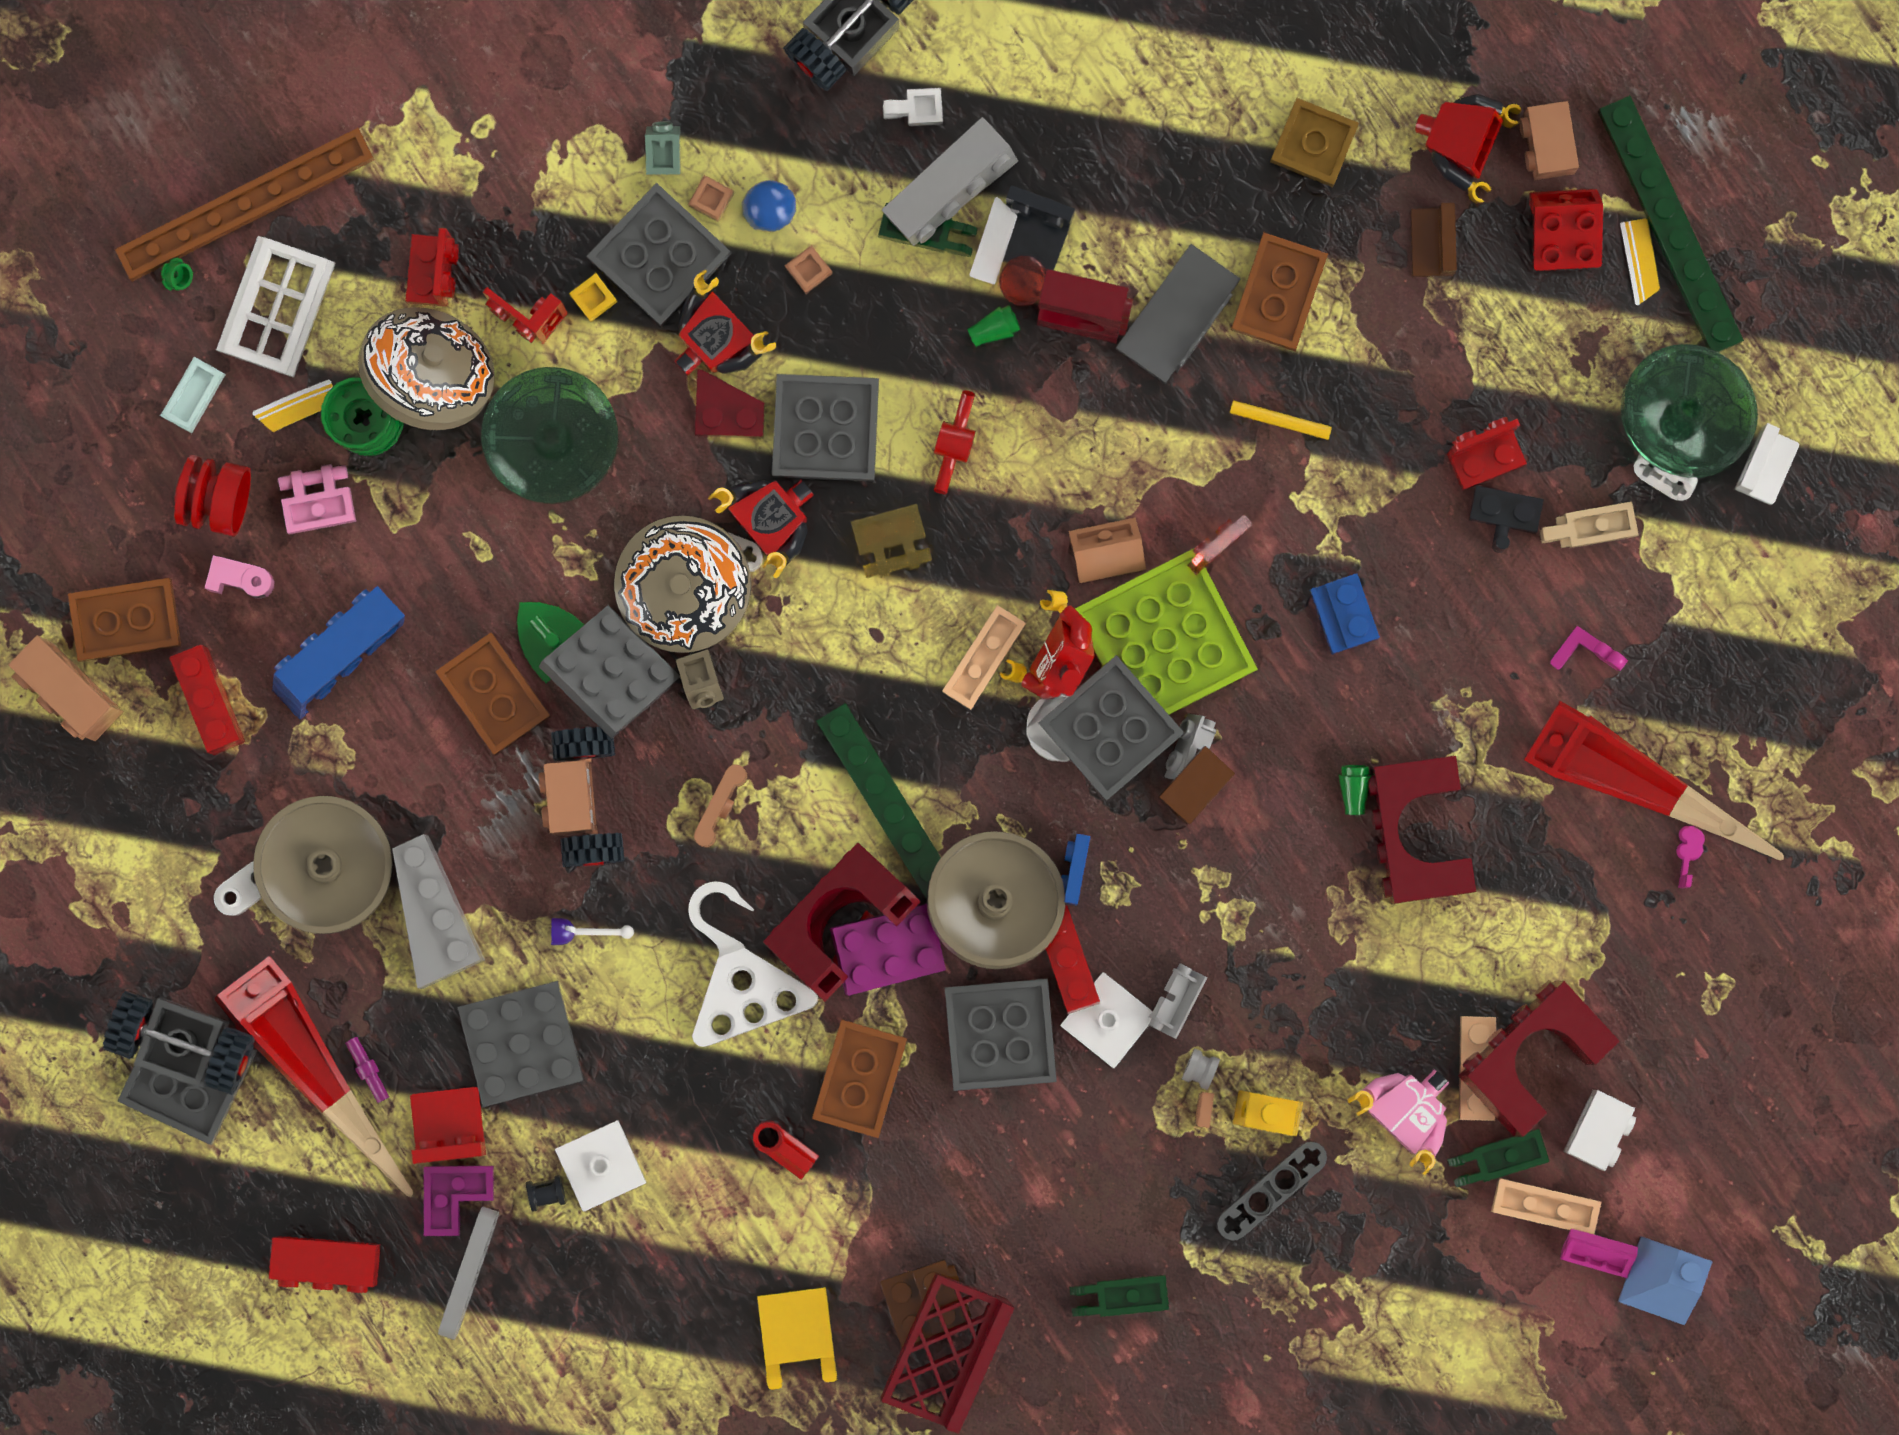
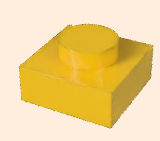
[569,273,617,322]

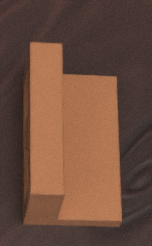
[1069,518,1146,583]

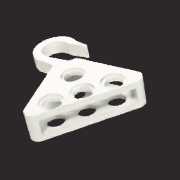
[689,882,818,1047]

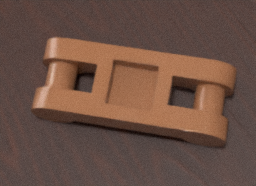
[694,764,748,848]

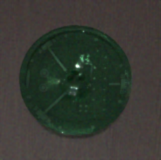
[1621,344,1758,478]
[481,367,619,504]

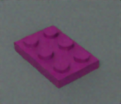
[830,903,946,996]

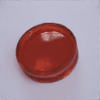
[999,256,1046,306]

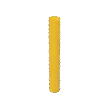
[1230,400,1332,440]

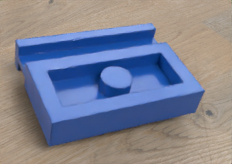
[1309,573,1380,655]
[1061,834,1090,906]

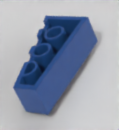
[272,586,405,720]

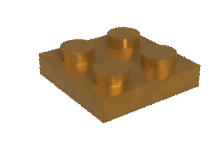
[1270,98,1359,187]

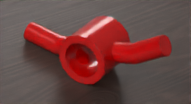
[934,390,976,494]

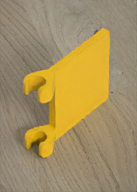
[757,1287,837,1390]

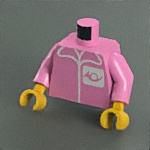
[1347,1069,1449,1175]

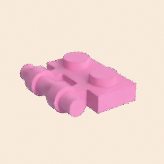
[278,464,356,534]

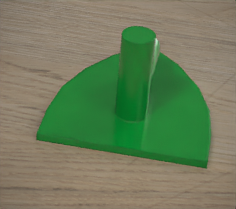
[517,602,584,684]

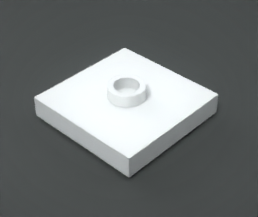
[1060,972,1153,1068]
[555,1120,647,1212]

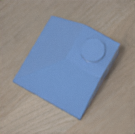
[1618,1236,1712,1325]

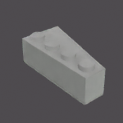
[882,117,1018,246]
[392,834,485,989]

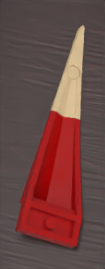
[1524,700,1784,860]
[215,956,413,1197]

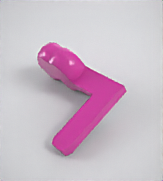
[1550,626,1628,671]
[1676,826,1705,889]

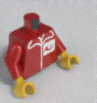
[1000,590,1095,699]

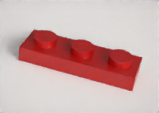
[1046,905,1100,1014]

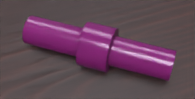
[345,1037,390,1104]

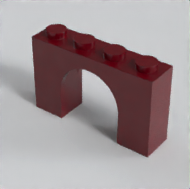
[1037,269,1133,344]
[1369,756,1476,905]
[763,843,921,1002]
[1458,981,1620,1137]

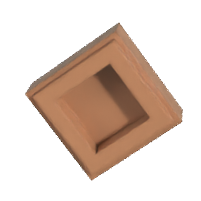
[688,175,734,222]
[785,245,833,294]
[1194,1092,1214,1128]

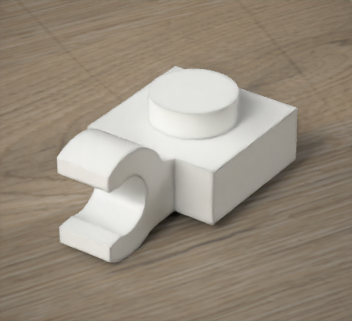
[883,88,943,126]

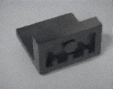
[1003,185,1075,277]

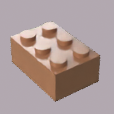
[8,635,124,741]

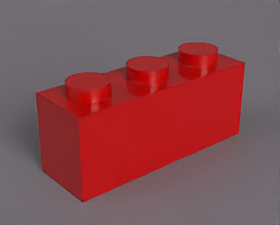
[169,644,246,755]
[269,1236,381,1293]

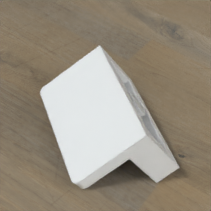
[1735,423,1799,505]

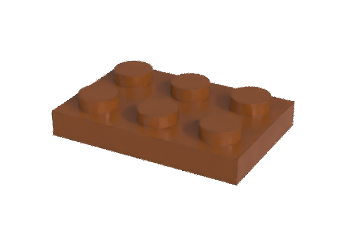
[1231,233,1328,352]
[68,578,181,662]
[435,632,551,756]
[812,1019,907,1138]

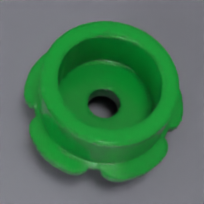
[161,258,193,291]

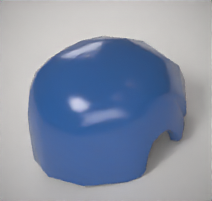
[742,180,796,232]

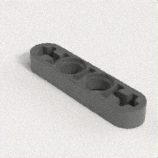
[1217,1141,1327,1241]

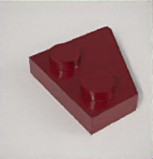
[695,370,765,438]

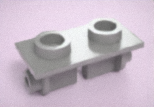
[1165,713,1217,780]
[1148,964,1207,1039]

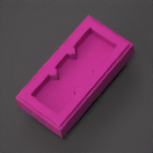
[1560,1228,1638,1278]

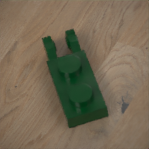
[878,203,978,257]
[1447,1129,1550,1187]
[1069,1275,1169,1317]

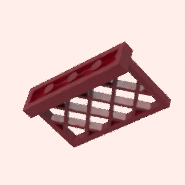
[880,1273,1015,1434]

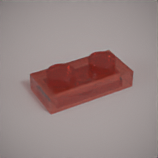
[1187,515,1253,575]

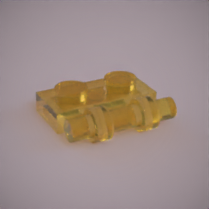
[851,504,932,579]

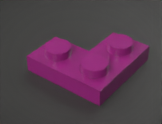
[424,1166,494,1236]

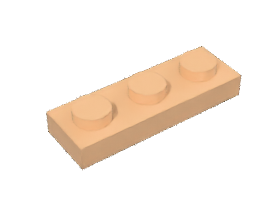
[942,605,1026,710]
[1459,1016,1496,1121]
[1491,1178,1601,1234]

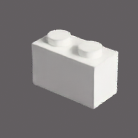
[1563,1090,1636,1171]

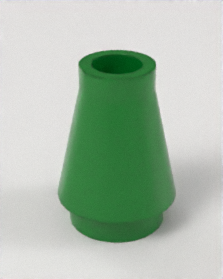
[968,305,1021,347]
[1338,765,1372,815]

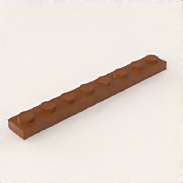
[115,128,375,282]

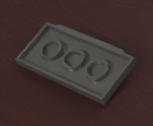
[1116,244,1240,384]

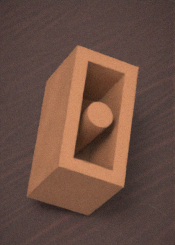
[1519,101,1579,180]

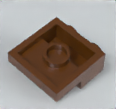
[880,1259,971,1347]

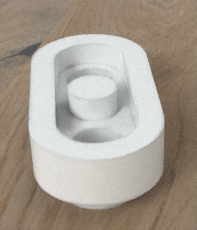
[214,861,262,916]

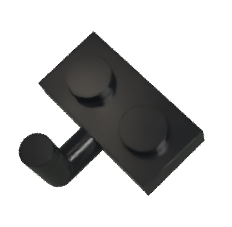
[1469,486,1544,553]

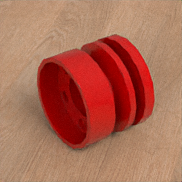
[174,455,251,537]

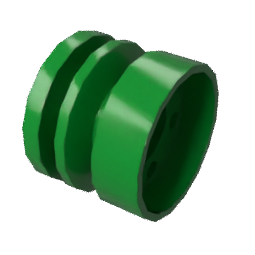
[321,378,403,456]

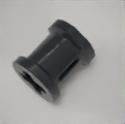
[526,1175,566,1212]

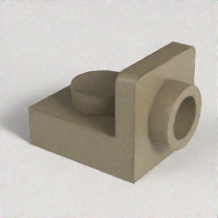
[676,649,724,709]

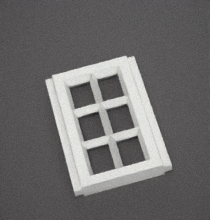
[216,236,336,377]

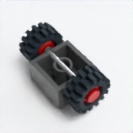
[783,0,913,91]
[103,991,254,1095]

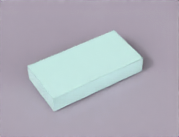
[160,357,225,433]

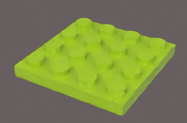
[1075,548,1258,715]

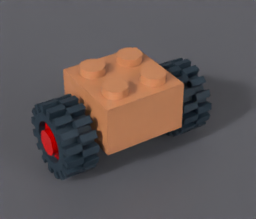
[539,727,625,867]

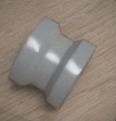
[1181,1048,1220,1090]

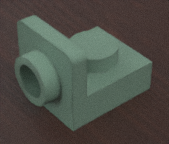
[645,121,681,175]

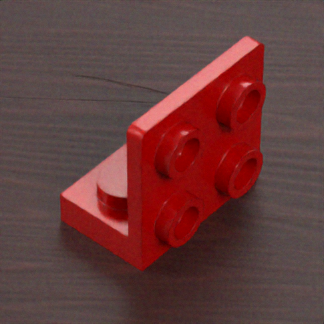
[1529,189,1603,271]
[405,228,459,307]
[483,287,568,345]
[1447,417,1527,491]
[410,1087,486,1164]

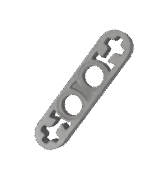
[438,1207,499,1340]

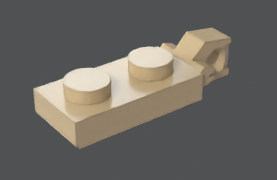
[1539,502,1638,548]

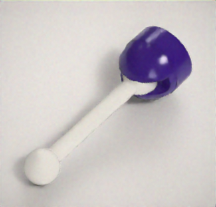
[551,918,634,945]

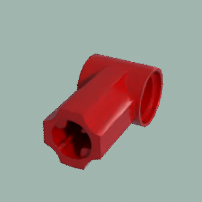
[753,1120,819,1180]

